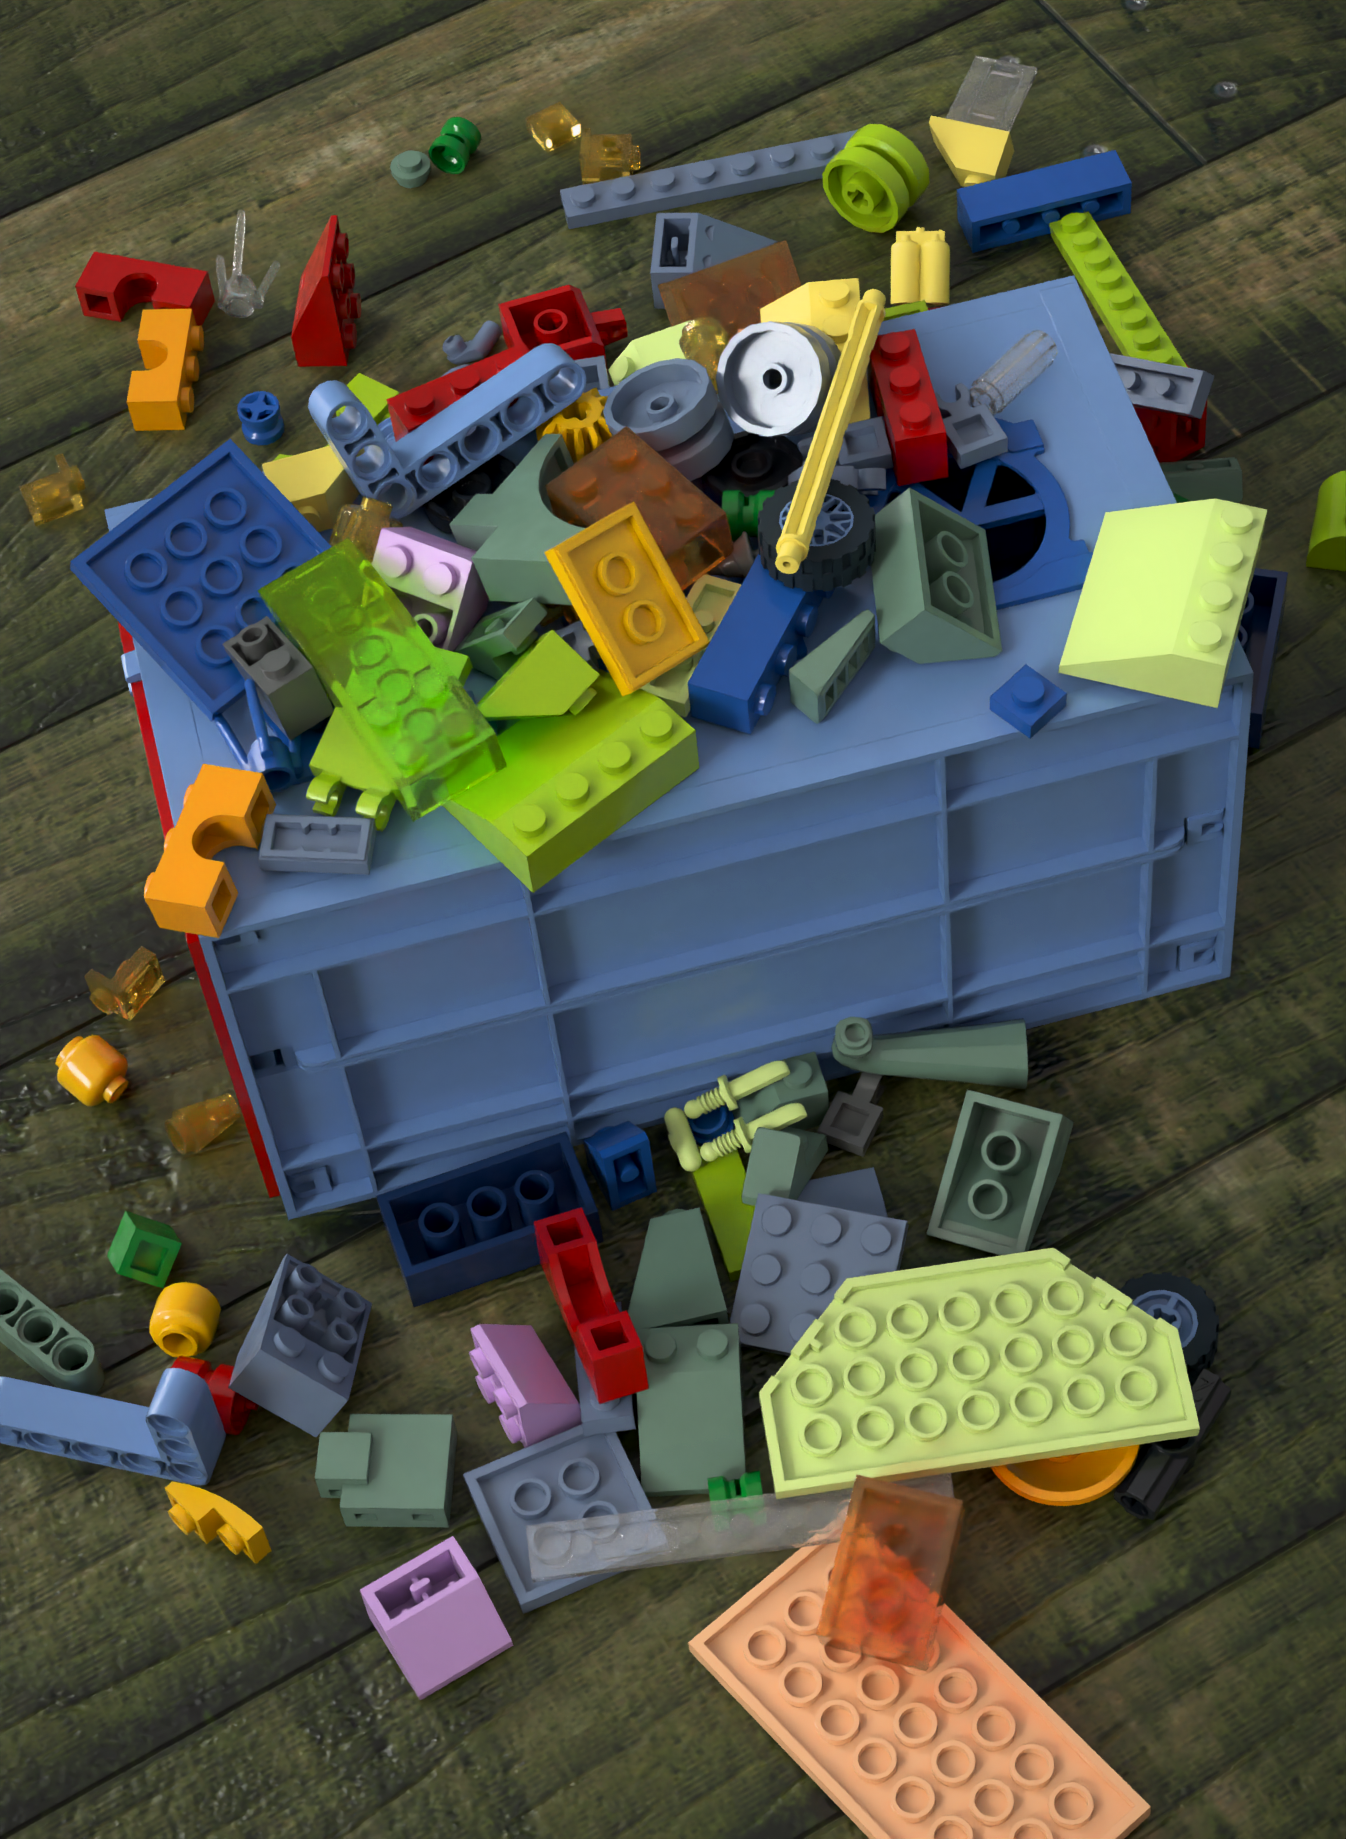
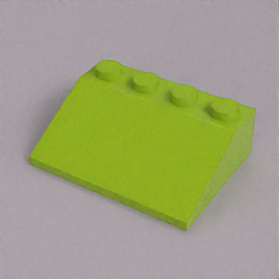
[428,669,700,893]

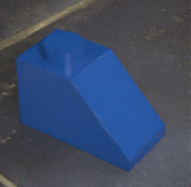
[583,1121,657,1211]

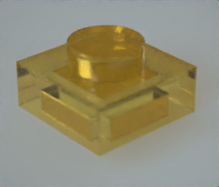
[525,102,581,152]

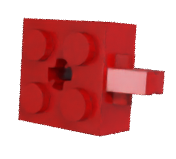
[498,284,628,373]

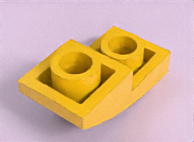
[165,1481,272,1564]

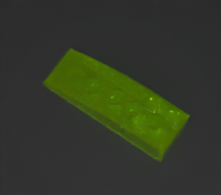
[257,538,507,822]

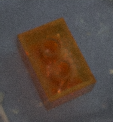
[658,240,801,348]
[545,426,734,591]
[816,1474,966,1671]

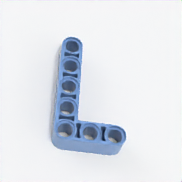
[308,343,587,520]
[0,1368,226,1485]

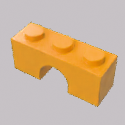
[127,309,204,431]
[144,764,276,938]

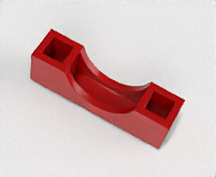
[533,1207,649,1404]

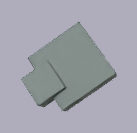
[315,1414,458,1528]

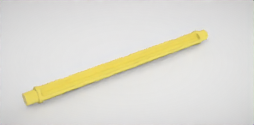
[775,289,886,574]

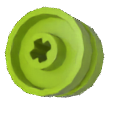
[822,124,930,233]

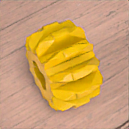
[535,388,618,472]

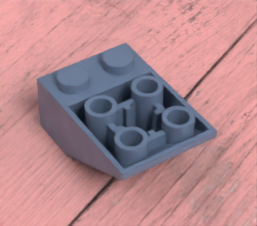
[650,213,784,309]
[228,1254,372,1437]

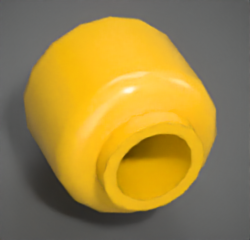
[55,1035,129,1106]
[149,1282,221,1358]

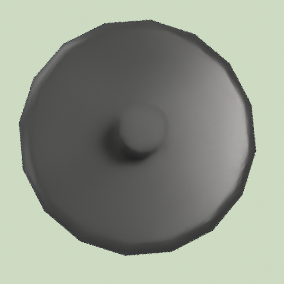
[685,531,759,585]

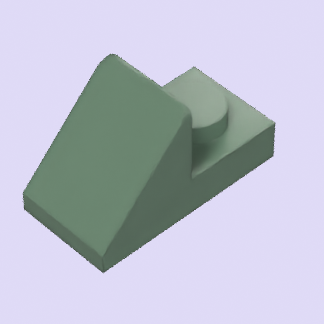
[453,597,547,680]
[742,1127,828,1206]

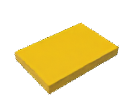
[544,502,710,697]

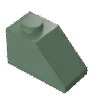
[726,1052,829,1130]

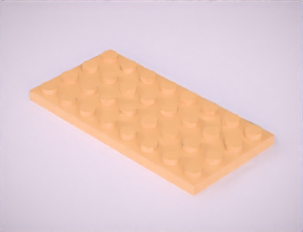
[688,1509,1151,1839]

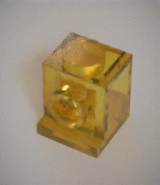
[579,128,641,185]

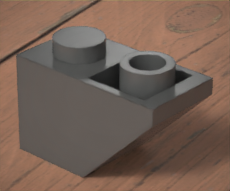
[223,616,334,741]

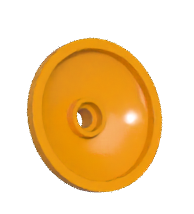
[991,1444,1140,1506]

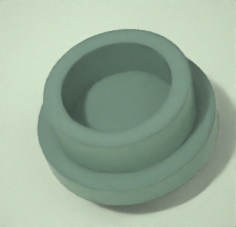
[390,150,431,188]

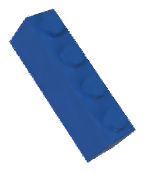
[957,150,1132,253]
[688,554,835,734]

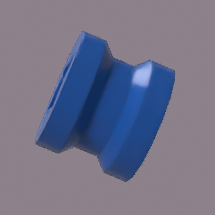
[237,391,285,446]

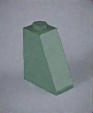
[628,1207,729,1329]

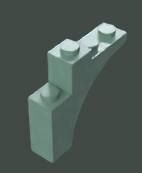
[449,434,585,605]

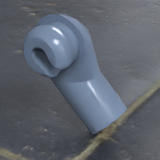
[442,321,502,365]

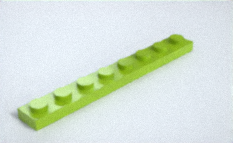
[1049,211,1188,368]

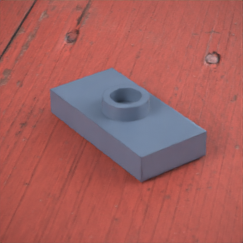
[258,814,377,875]

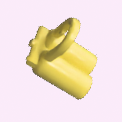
[890,227,950,306]

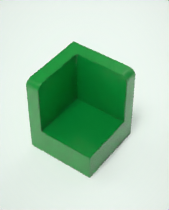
[107,1211,182,1288]

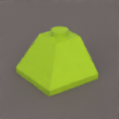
[467,630,600,722]

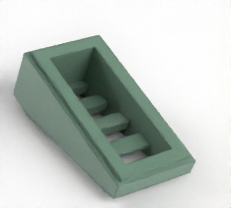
[789,609,875,724]

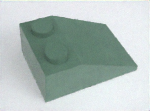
[926,1089,1074,1255]
[635,1323,746,1497]

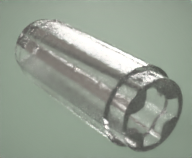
[969,330,1058,416]

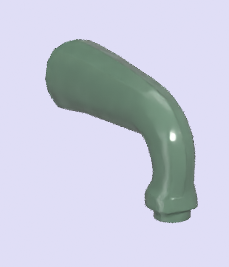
[831,1017,1028,1090]

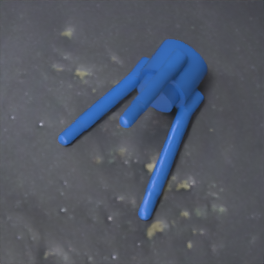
[214,679,304,793]

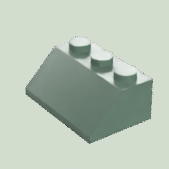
[871,487,1002,664]

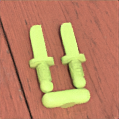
[664,1060,807,1172]

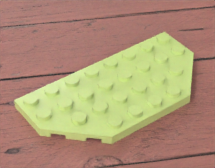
[759,1248,1200,1499]

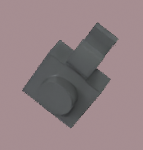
[818,1072,884,1157]

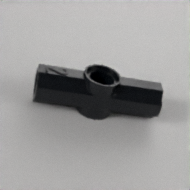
[1114,1369,1231,1520]

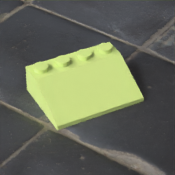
[1058,498,1267,708]

